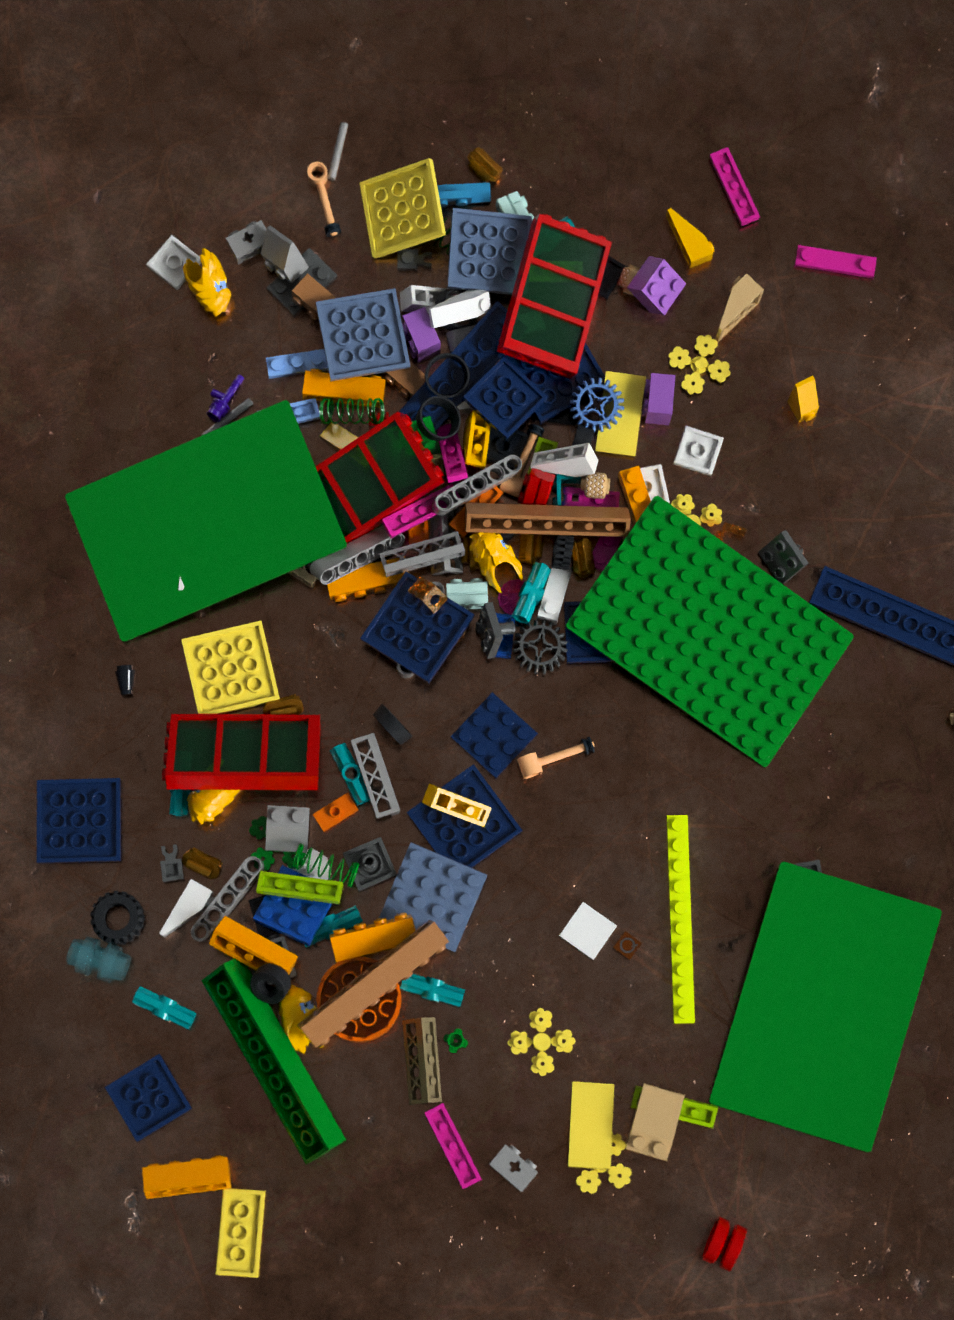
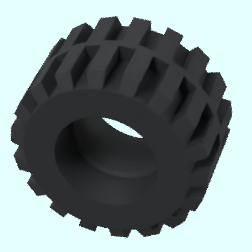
[90,891,145,945]

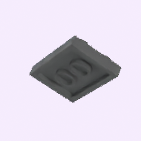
[267,248,338,317]

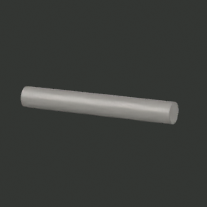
[328,122,348,180]
[201,398,253,436]

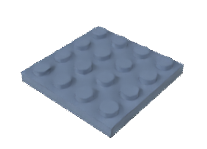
[447,208,532,296]
[316,288,410,382]
[379,842,488,952]

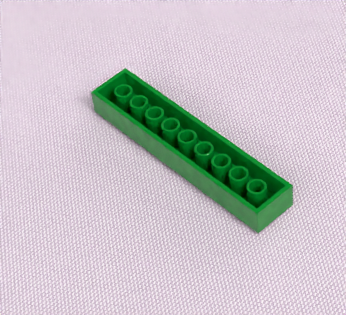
[201,959,346,1164]

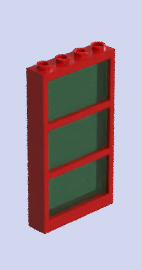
[497,214,612,379]
[316,411,445,544]
[162,714,321,790]

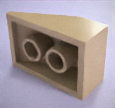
[715,273,764,342]
[626,1083,685,1161]

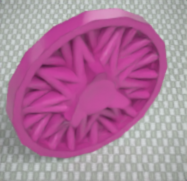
[498,579,525,615]

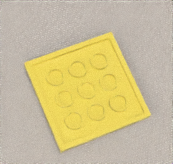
[359,158,446,258]
[181,621,280,714]

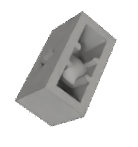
[226,220,267,265]
[489,1144,538,1192]

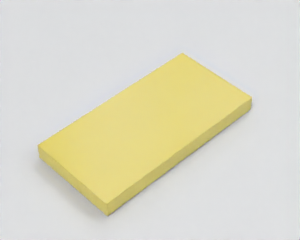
[595,371,646,457]
[568,1081,614,1170]
[215,1188,266,1278]

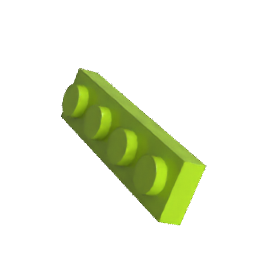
[256,871,343,904]
[631,1086,718,1128]

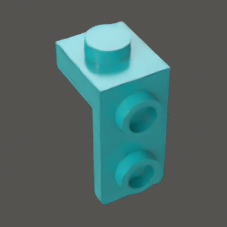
[552,474,581,506]

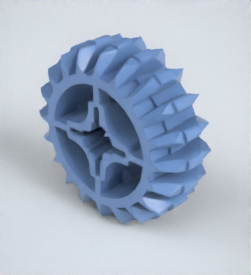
[570,378,624,433]

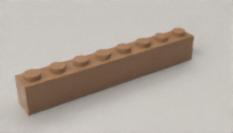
[291,273,429,399]
[464,503,631,537]
[297,920,449,1048]

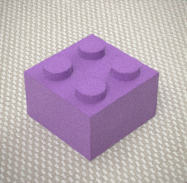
[627,256,686,315]
[402,307,441,363]
[642,373,675,425]

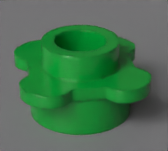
[443,1028,468,1053]

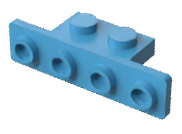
[437,183,491,207]

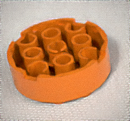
[317,956,401,1043]

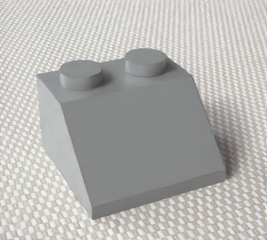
[261,226,309,283]
[265,805,310,853]

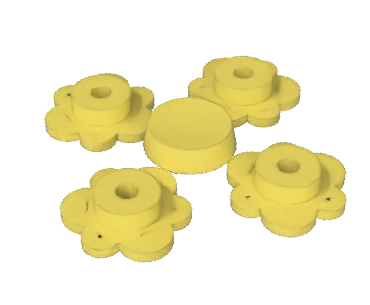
[668,335,731,395]
[671,494,722,527]
[508,1008,576,1076]
[576,1133,632,1194]

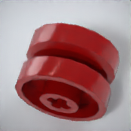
[701,1216,747,1272]

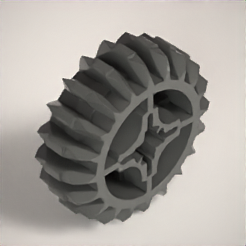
[512,620,567,675]

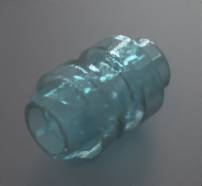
[66,936,131,983]

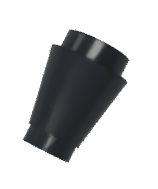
[115,665,135,695]

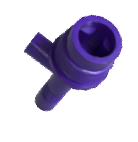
[206,374,244,422]

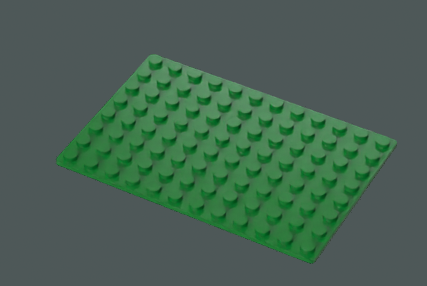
[65,400,347,642]
[566,496,854,767]
[709,862,942,1152]

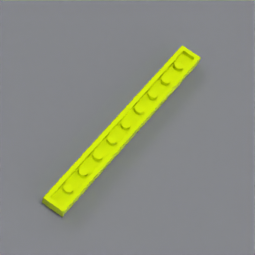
[666,815,695,1024]

